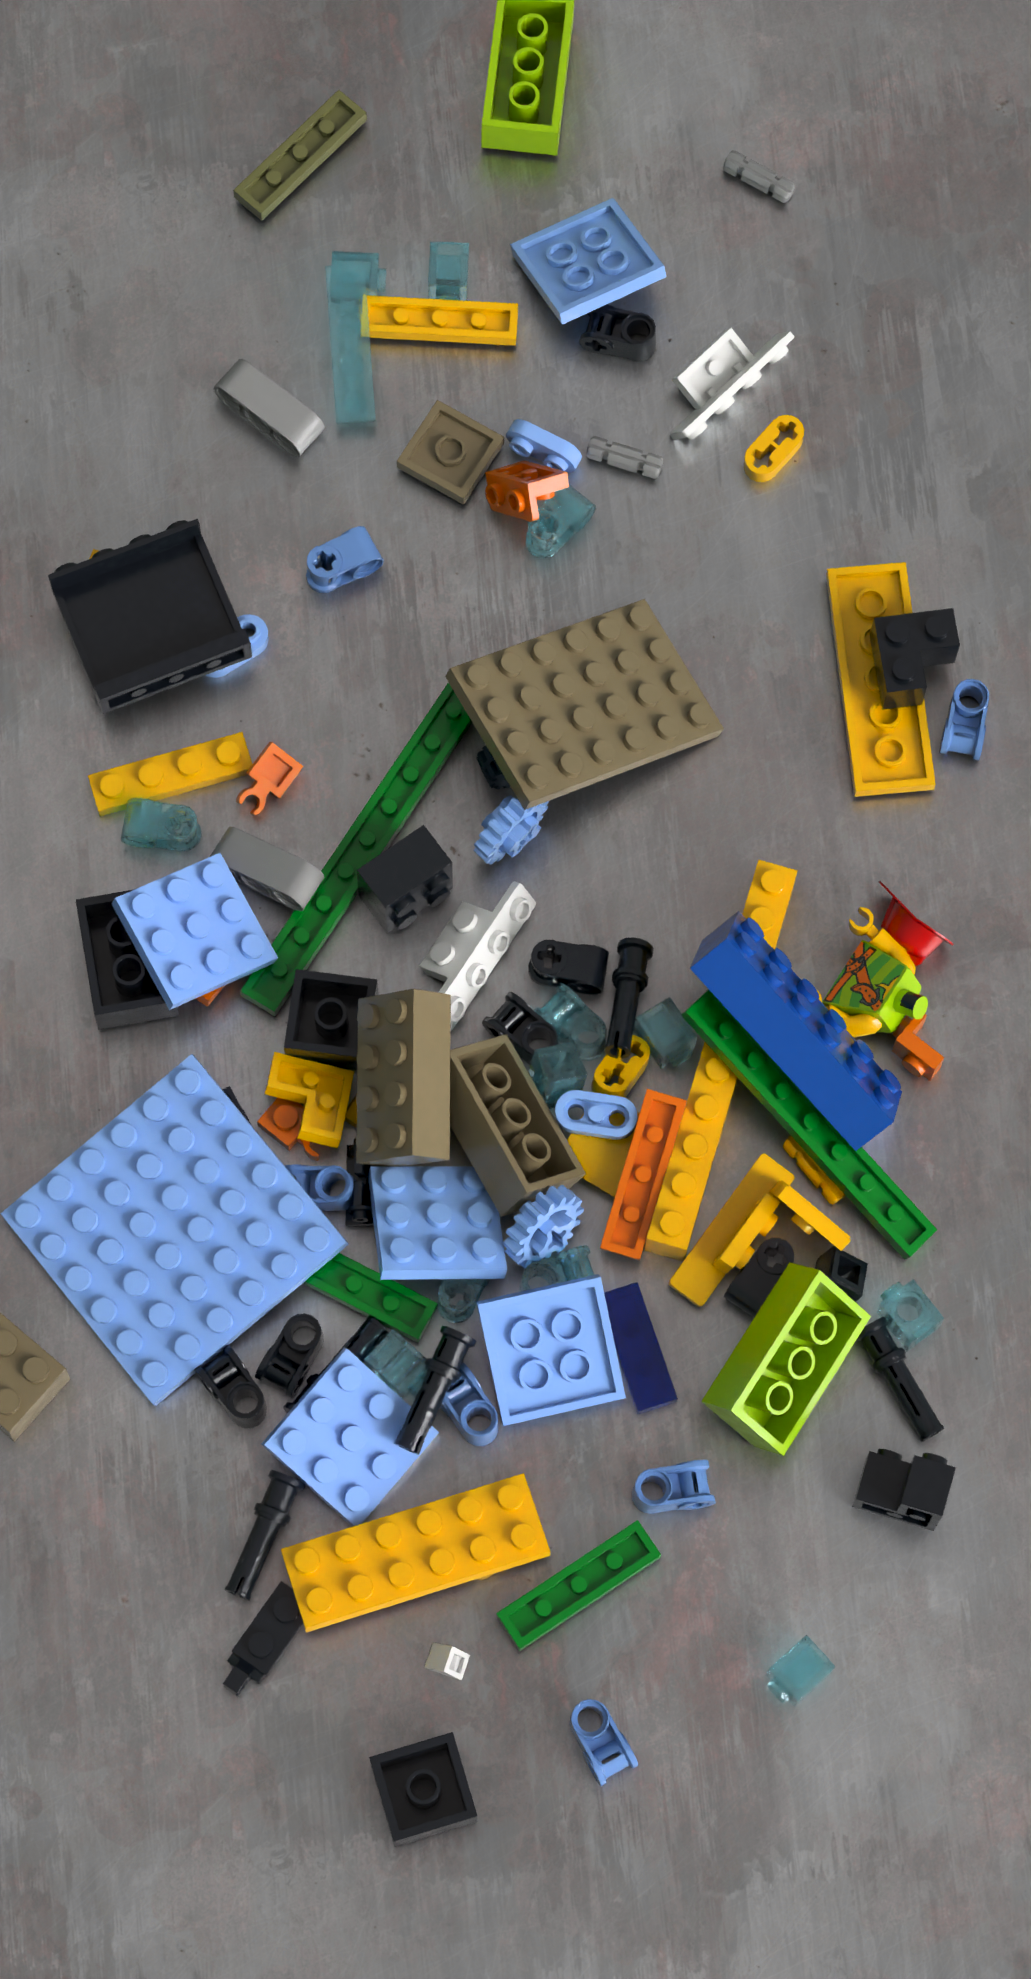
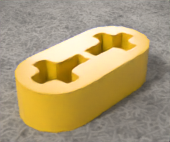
[743,415,804,482]
[591,1035,650,1097]

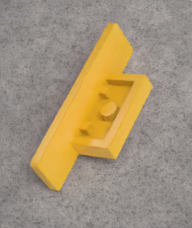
[668,1154,795,1307]

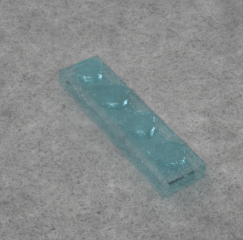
[325,263,376,424]

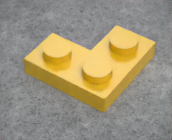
[265,1052,354,1148]

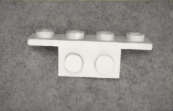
[670,328,795,440]
[419,881,536,1032]

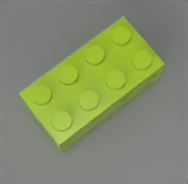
[481,0,574,156]
[701,1262,871,1456]

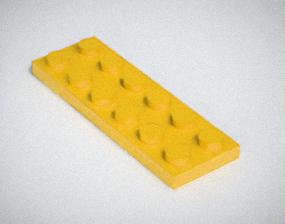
[826,562,936,797]
[281,1473,550,1633]

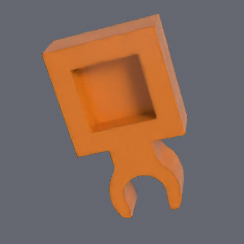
[236,742,304,815]
[257,1098,330,1161]

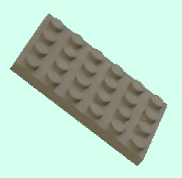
[445,599,724,810]

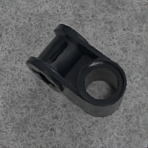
[579,304,656,362]
[528,940,609,995]
[482,992,558,1068]
[724,1238,794,1317]
[255,1313,324,1398]
[194,1345,267,1428]

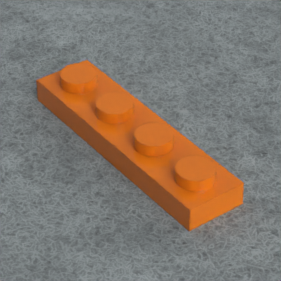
[600,1089,687,1261]

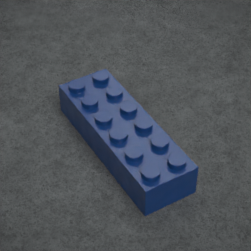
[690,911,902,1151]

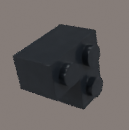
[870,608,960,710]
[852,1449,956,1531]

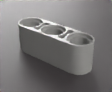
[213,359,325,457]
[209,827,325,911]

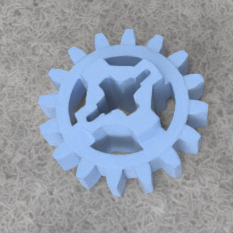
[473,795,549,865]
[503,1185,584,1269]

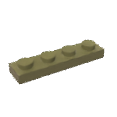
[233,90,367,221]

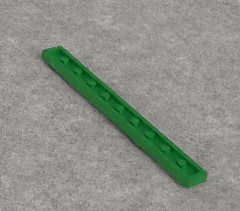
[240,682,472,1016]

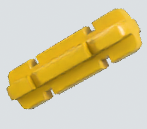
[783,1136,846,1205]

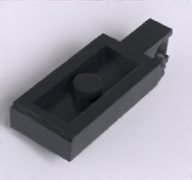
[223,1581,304,1696]

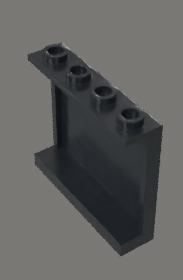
[48,519,252,714]

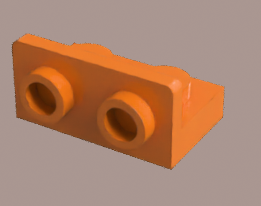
[485,460,569,522]

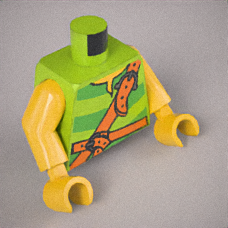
[817,907,928,1038]

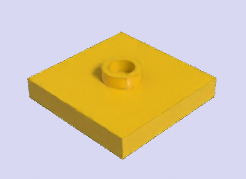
[770,1180,851,1251]

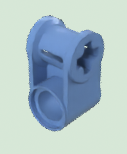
[306,526,384,593]
[940,679,989,761]
[285,1164,357,1211]
[440,1362,499,1446]
[632,1460,716,1514]
[569,1699,639,1786]

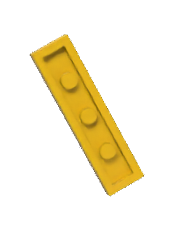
[361,295,518,346]
[88,732,252,817]

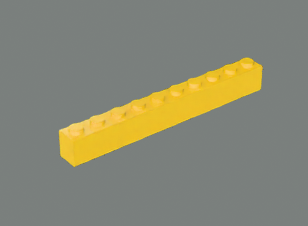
[644,859,798,1262]

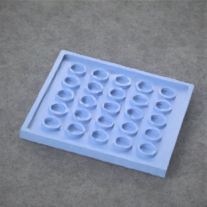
[0,1054,349,1406]

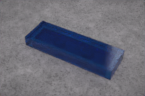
[604,1282,678,1415]

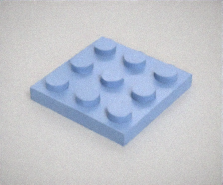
[510,198,666,325]
[111,853,278,1010]
[368,1166,507,1280]
[476,1274,626,1426]
[261,1348,439,1527]

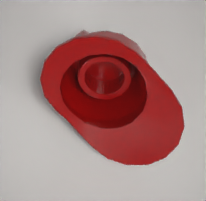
[879,881,953,966]

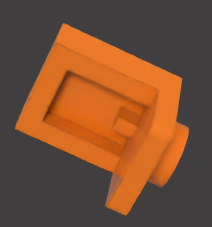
[892,1014,945,1081]

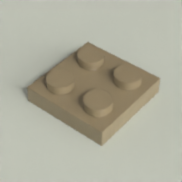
[397,400,504,505]

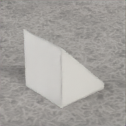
[424,1643,470,1680]

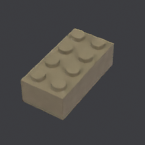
[356,989,451,1166]
[450,1034,586,1217]
[0,1313,70,1442]

